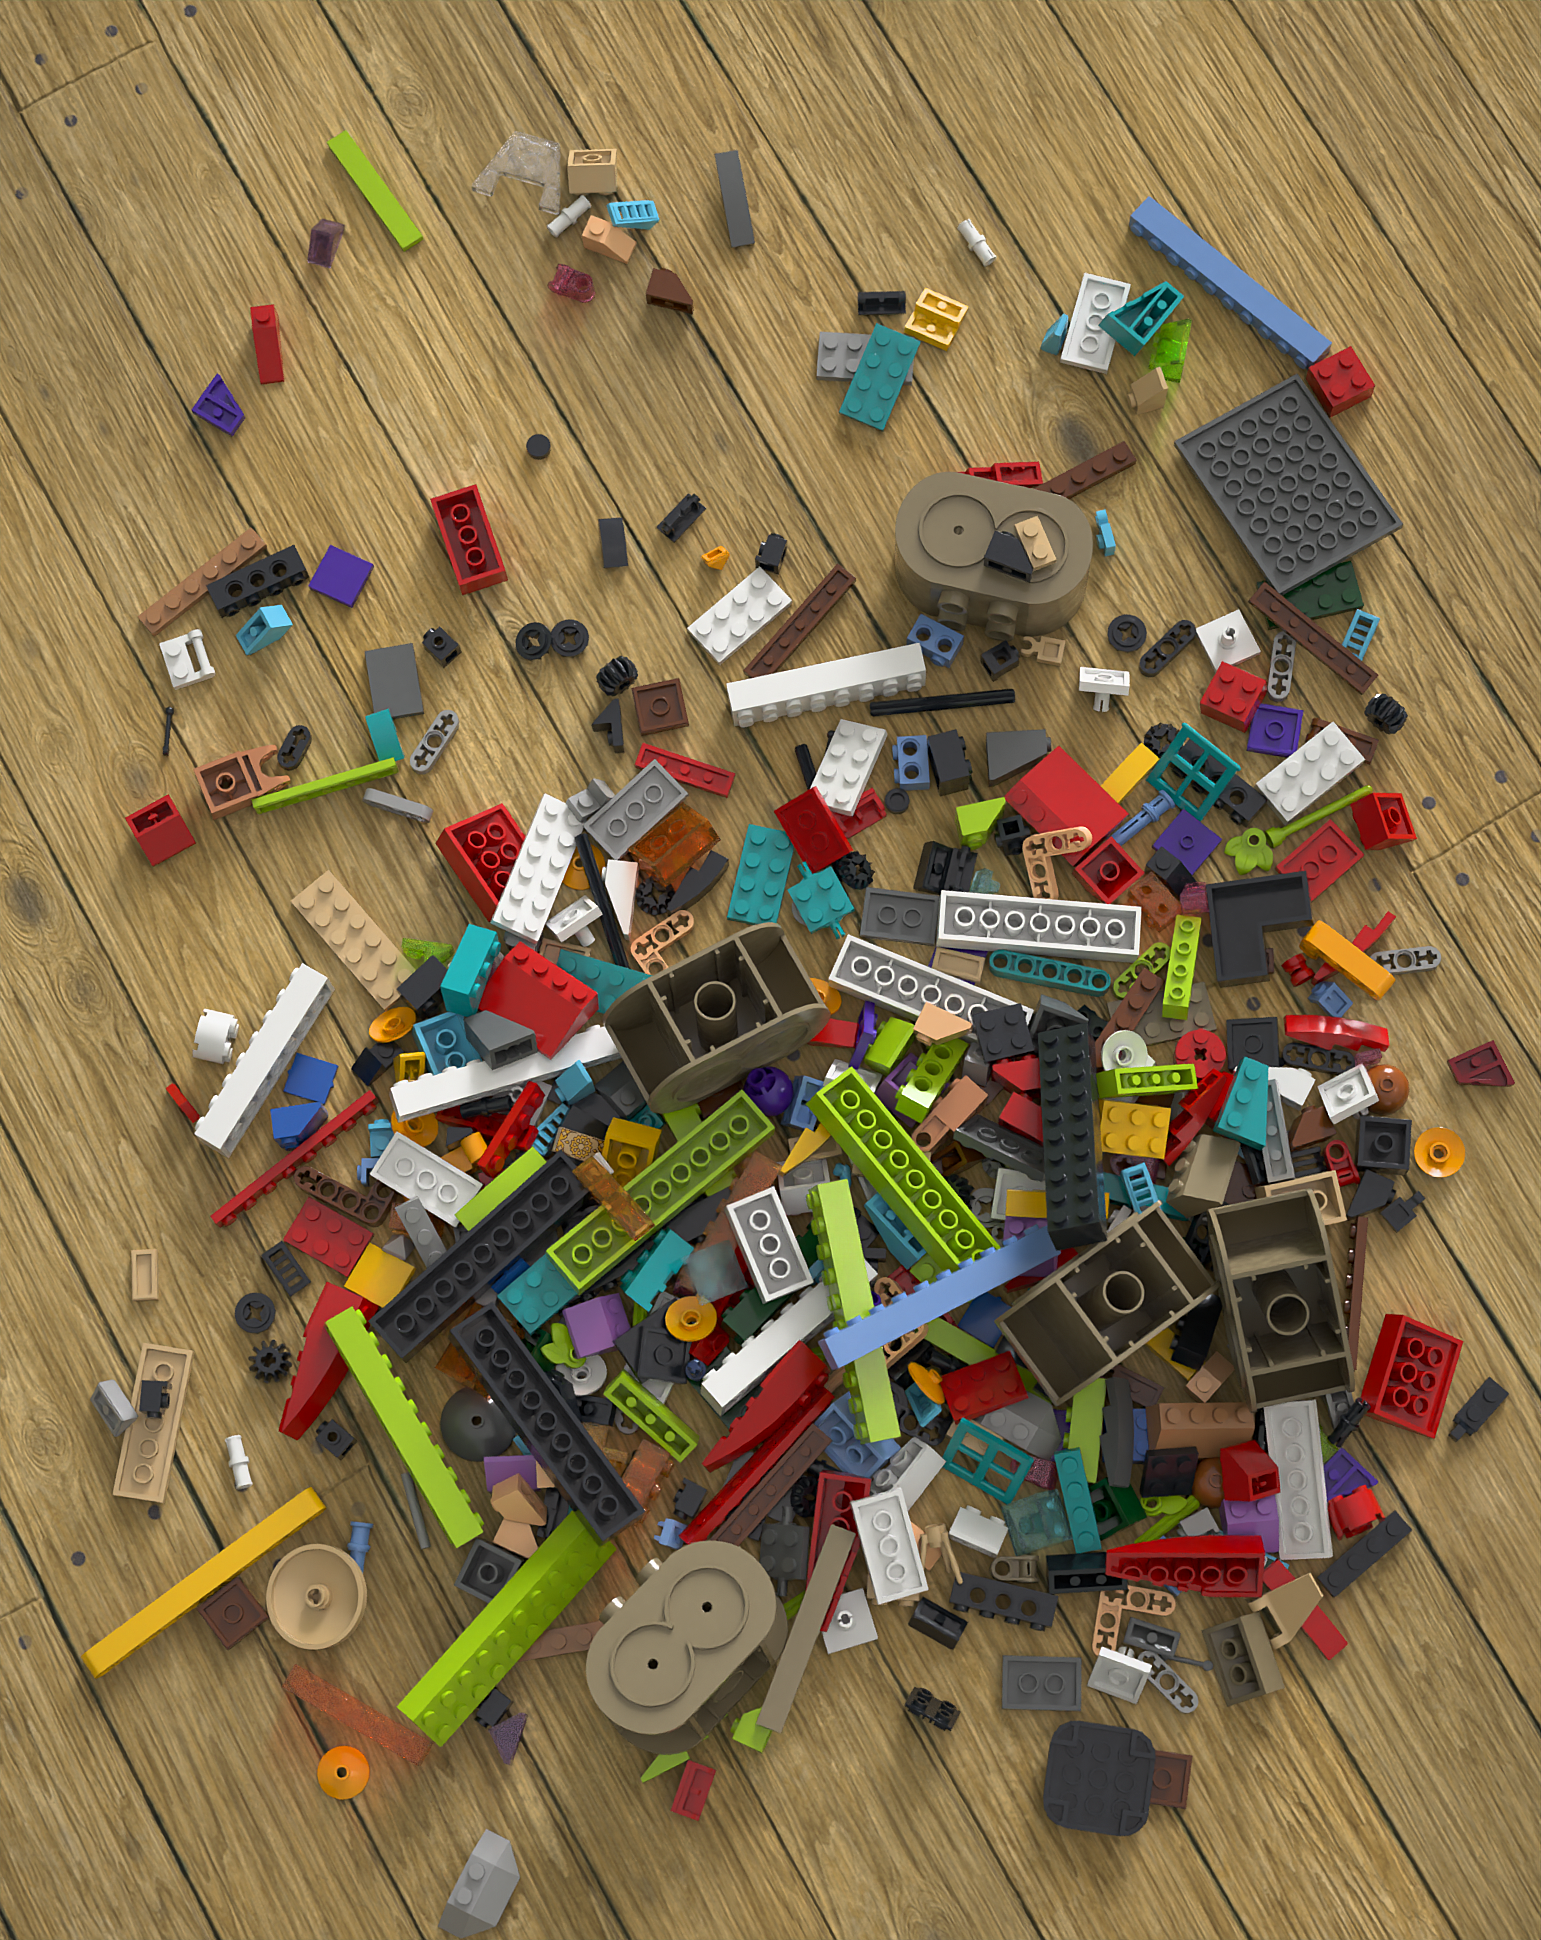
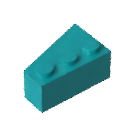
[1098,281,1184,356]
[440,924,501,1017]
[1213,1057,1269,1150]
[619,1227,694,1312]

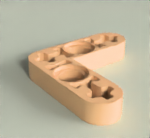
[1022,827,1092,900]
[631,910,694,975]
[874,1277,928,1369]
[1092,1585,1176,1657]

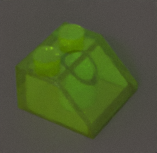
[1148,319,1192,383]

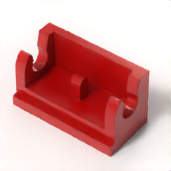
[831,787,887,840]
[670,1760,716,1821]

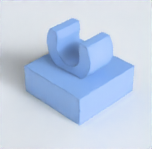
[654,1518,687,1550]

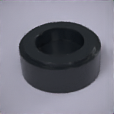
[526,434,551,460]
[885,788,910,814]

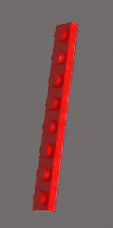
[210,1090,379,1228]
[679,1387,835,1545]

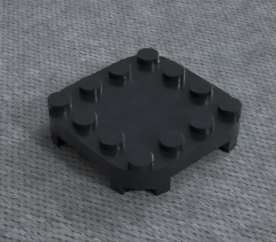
[1043,1721,1156,1836]

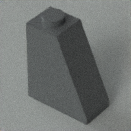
[986,729,1051,787]
[463,1010,538,1070]

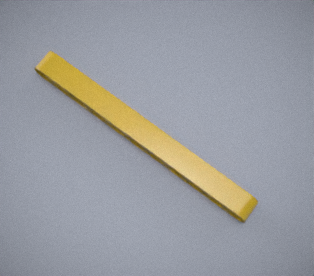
[80,1487,327,1679]

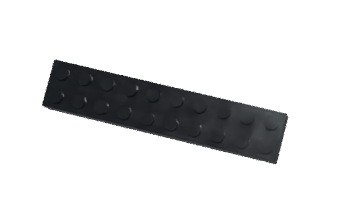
[1038,1023,1108,1251]
[368,1150,597,1363]
[448,1301,645,1548]

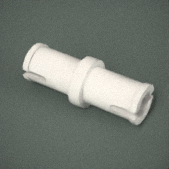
[547,195,592,238]
[957,219,997,266]
[225,1435,253,1489]

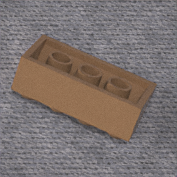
[1146,1402,1255,1459]

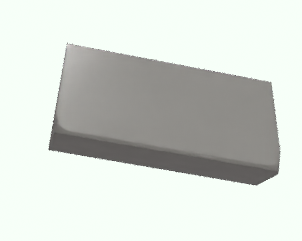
[90,1380,138,1437]

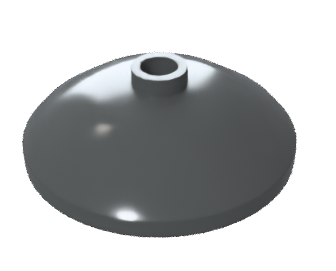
[440,1385,516,1462]

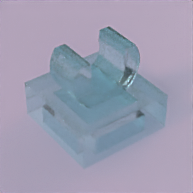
[969,868,1001,895]

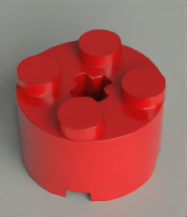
[1173,1028,1226,1083]
[1327,1485,1386,1540]

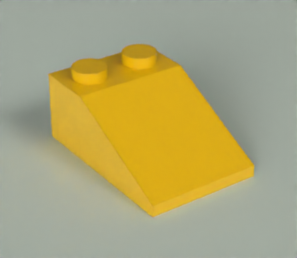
[596,1117,662,1198]

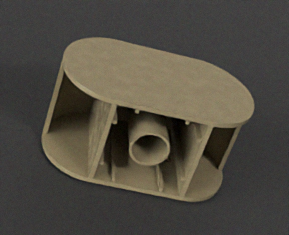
[895,472,1093,641]
[603,922,831,1114]
[1206,1188,1355,1413]
[994,1200,1222,1407]
[586,1541,788,1755]

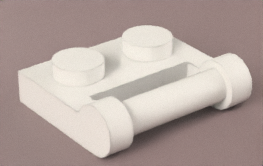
[159,629,216,690]

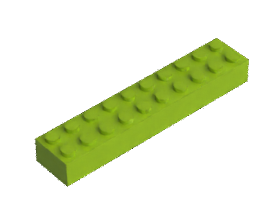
[806,1066,1001,1303]
[546,1090,775,1295]
[806,1179,901,1444]
[324,1307,484,1549]
[397,1510,617,1748]

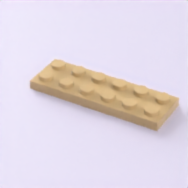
[291,870,416,1012]
[112,1343,195,1504]

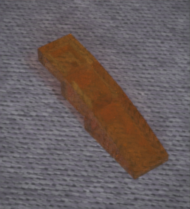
[572,1156,655,1242]

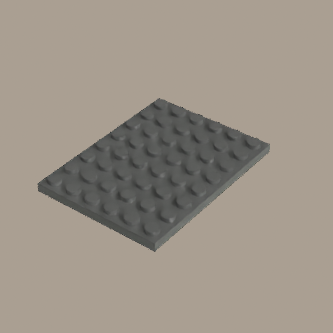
[1174,373,1403,595]

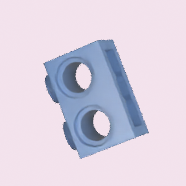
[907,614,964,668]
[892,735,930,791]
[781,1075,825,1131]

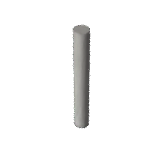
[401,1472,431,1550]

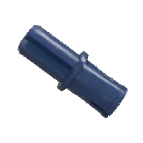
[685,1359,706,1381]

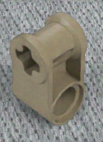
[989,1555,1040,1583]

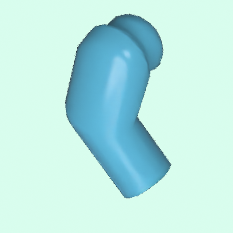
[833,1163,852,1189]

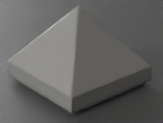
[382,1235,415,1261]

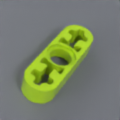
[1112,942,1171,1000]

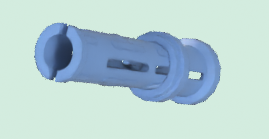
[1106,790,1175,846]
[347,1521,373,1573]

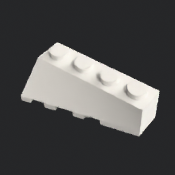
[870,1436,946,1511]

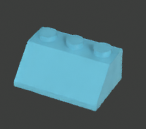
[411,1012,482,1076]

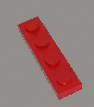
[634,743,736,798]
[477,1080,545,1179]

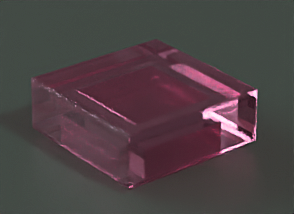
[1354,1048,1382,1067]

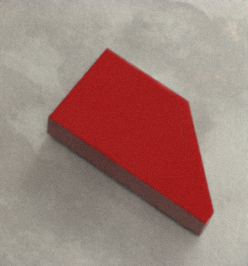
[165,1083,200,1123]

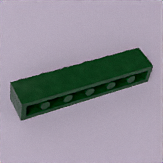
[720,1219,819,1348]

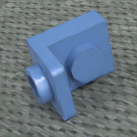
[1308,981,1353,1018]
[357,1158,379,1187]

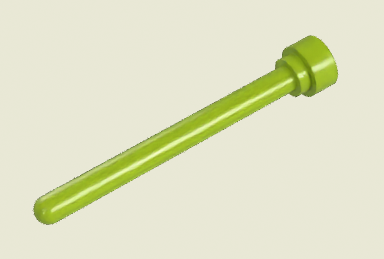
[1264,785,1373,849]

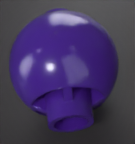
[743,1066,794,1117]

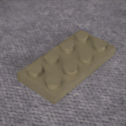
[1106,981,1217,1047]

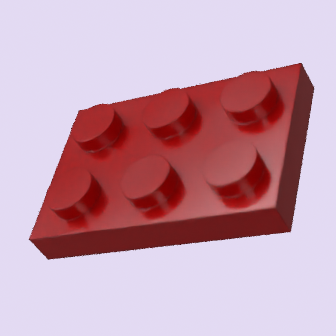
[774,786,853,874]
[1275,819,1364,903]
[283,1197,375,1278]
[940,1351,1028,1425]

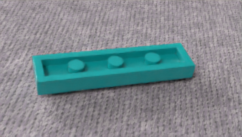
[1054,1447,1102,1553]

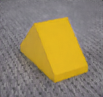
[393,1052,425,1083]

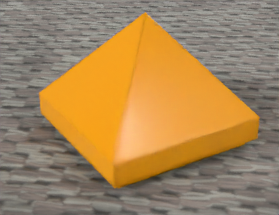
[701,546,730,570]

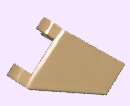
[1248,1573,1323,1650]

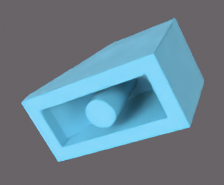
[236,605,293,655]
[554,1060,595,1106]

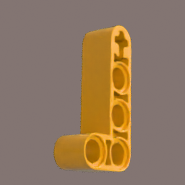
[1299,920,1396,1000]
[401,1132,488,1202]

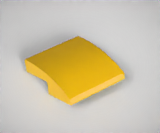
[904,288,969,351]
[344,1243,416,1308]

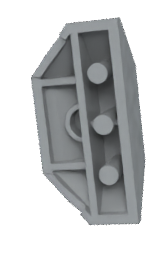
[973,1390,1062,1462]
[438,1829,520,1939]

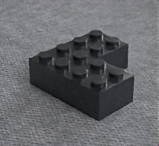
[1206,871,1314,988]

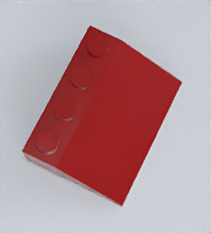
[1004,746,1129,867]
[435,803,525,922]
[478,941,599,1060]
[1360,1314,1464,1439]

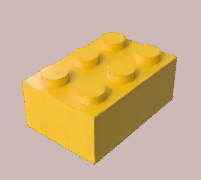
[1099,1099,1171,1159]

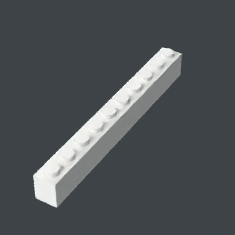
[389,1025,622,1123]

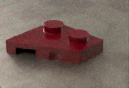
[1447,1040,1515,1087]

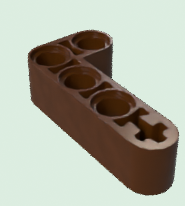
[294,1166,398,1227]

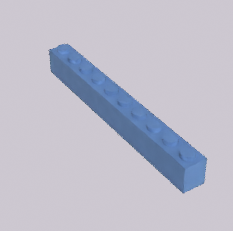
[1129,196,1332,370]
[818,1224,1061,1370]

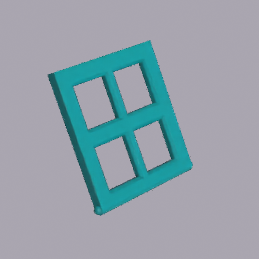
[1146,723,1241,822]
[942,1417,1034,1505]

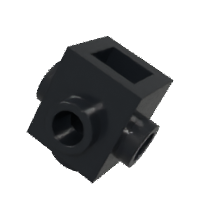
[994,815,1031,856]

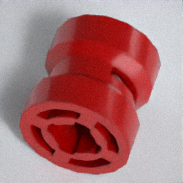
[1281,953,1315,987]

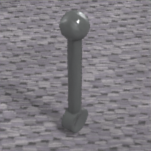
[1159,1654,1213,1671]

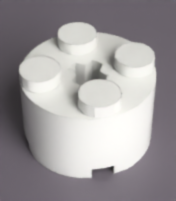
[193,1009,239,1064]

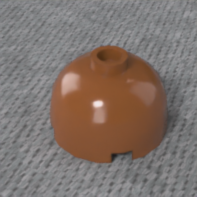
[1367,1064,1410,1116]
[1192,1457,1225,1509]

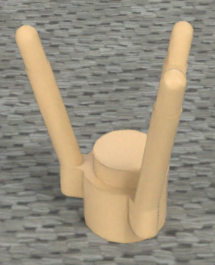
[920,1523,963,1584]

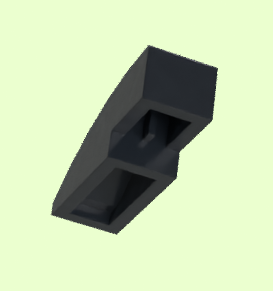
[667,850,729,916]

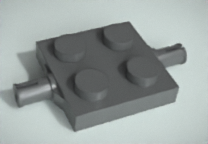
[759,1506,810,1596]

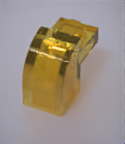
[582,1421,630,1468]

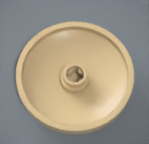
[266,1544,367,1650]

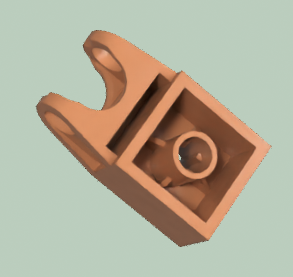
[193,745,291,820]
[911,1075,988,1156]

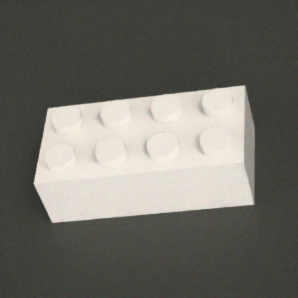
[1254,722,1365,826]
[724,1187,814,1304]

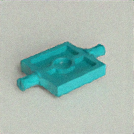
[787,861,855,939]

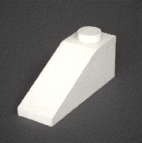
[601,860,639,940]
[1232,1067,1316,1111]

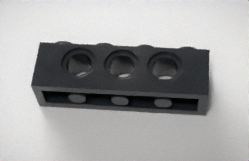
[206,545,309,618]
[1170,739,1268,828]
[949,1572,1058,1632]

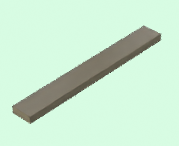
[756,1524,856,1734]

